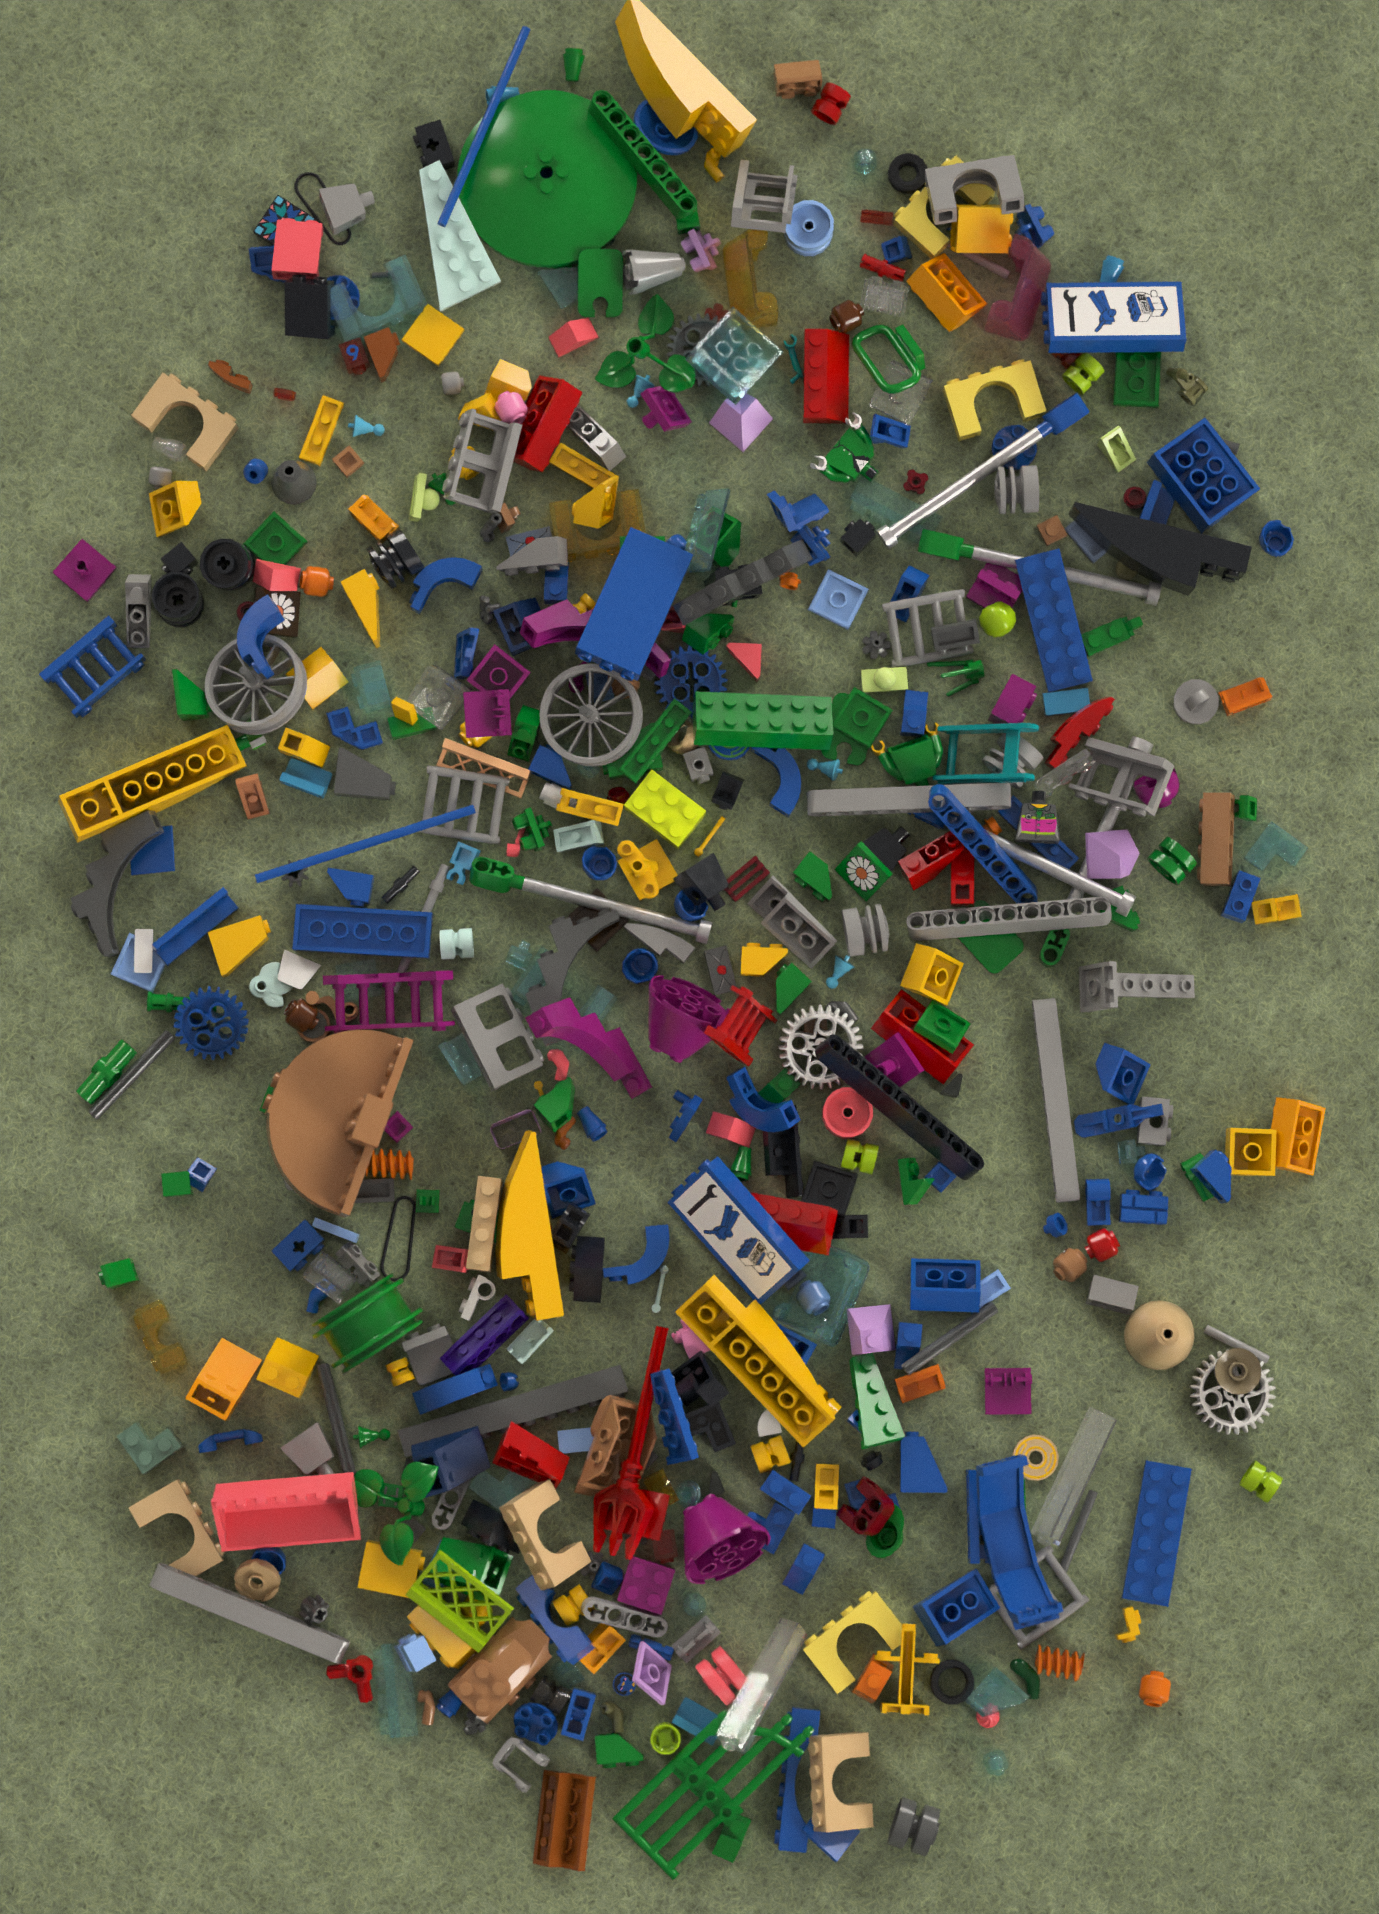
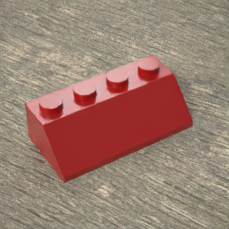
[803,329,849,424]
[513,376,583,472]
[871,989,974,1085]
[750,1192,838,1256]

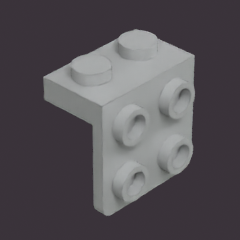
[401,1323,453,1385]

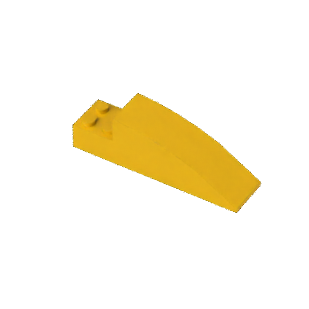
[615,0,757,158]
[58,725,247,843]
[495,1130,564,1320]
[675,1275,835,1448]

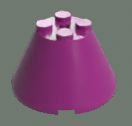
[648,975,730,1063]
[683,1494,771,1584]

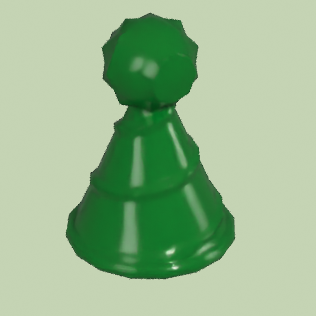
[428,473,456,506]
[353,1425,391,1448]

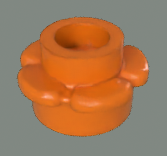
[779,572,801,590]
[983,816,1002,835]

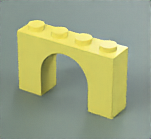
[894,155,995,259]
[943,359,1046,441]
[802,1591,902,1694]

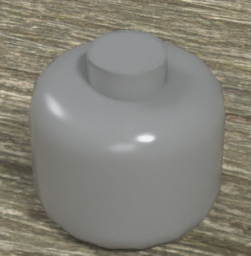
[441,372,464,395]
[148,466,172,489]

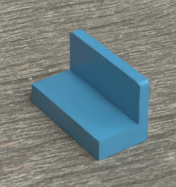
[279,758,333,799]
[672,1697,725,1746]

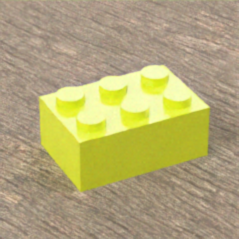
[624,769,706,850]

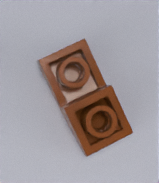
[208,360,253,394]

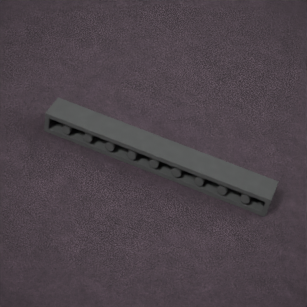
[398,1365,628,1460]

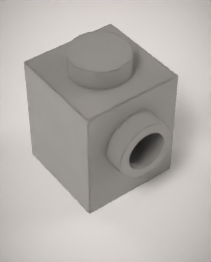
[683,747,713,784]

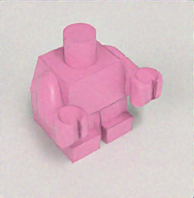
[671,1319,710,1359]

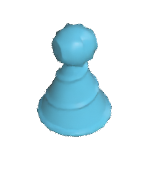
[627,375,655,408]
[348,415,385,437]
[807,758,843,781]
[826,955,855,989]

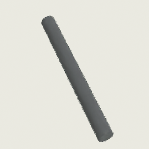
[1056,1489,1098,1577]

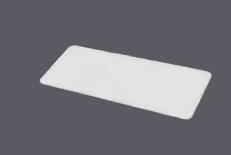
[134,929,153,973]

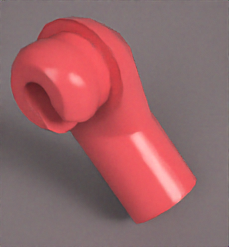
[547,1049,569,1081]

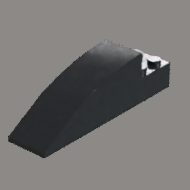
[1068,502,1252,596]

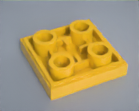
[402,304,465,367]

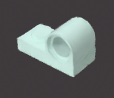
[553,820,605,852]

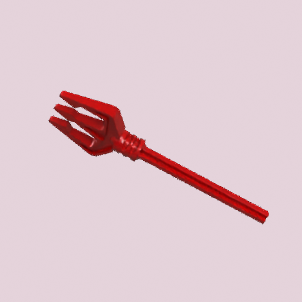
[593,1326,669,1560]

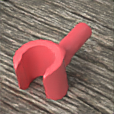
[507,828,526,857]

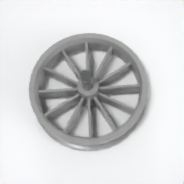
[205,634,307,735]
[540,664,643,767]

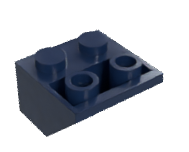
[493,597,541,657]

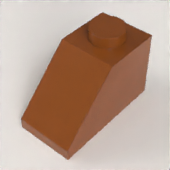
[364,327,400,383]

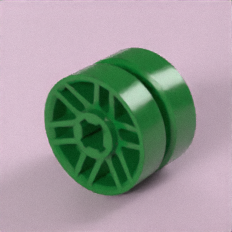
[1147,836,1197,886]

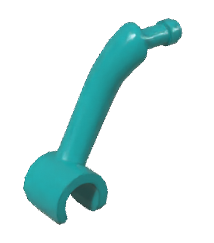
[783,334,803,384]

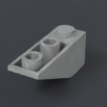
[567,405,626,471]
[496,536,568,576]
[125,574,152,648]

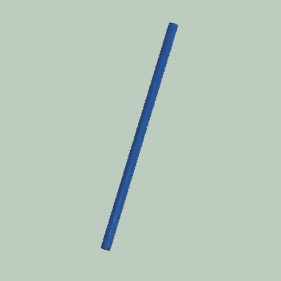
[437,26,530,227]
[255,805,476,883]

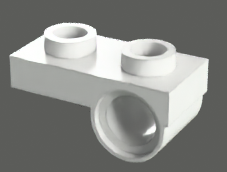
[459,1274,496,1321]

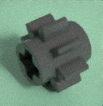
[281,860,309,888]
[299,1595,329,1625]

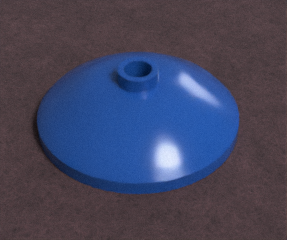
[634,99,698,155]

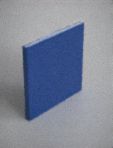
[130,825,175,875]
[801,1817,860,1863]

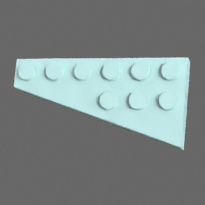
[419,160,501,312]

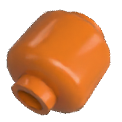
[299,566,334,597]
[1139,1671,1171,1707]

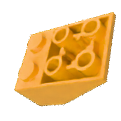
[185,1338,262,1421]

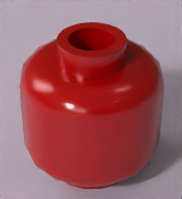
[1085,1228,1120,1262]

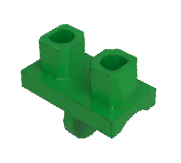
[512,807,552,852]

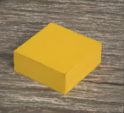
[391,697,418,725]

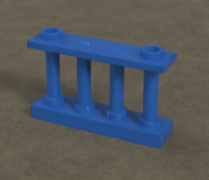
[39,615,146,718]

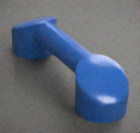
[198,1429,263,1453]

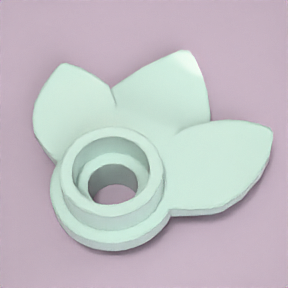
[249,962,293,1007]

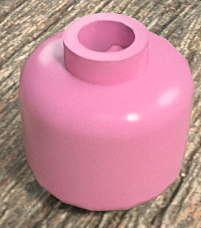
[495,391,528,424]

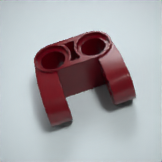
[836,1476,894,1536]

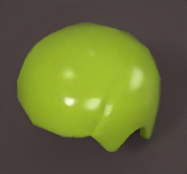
[979,601,1016,638]

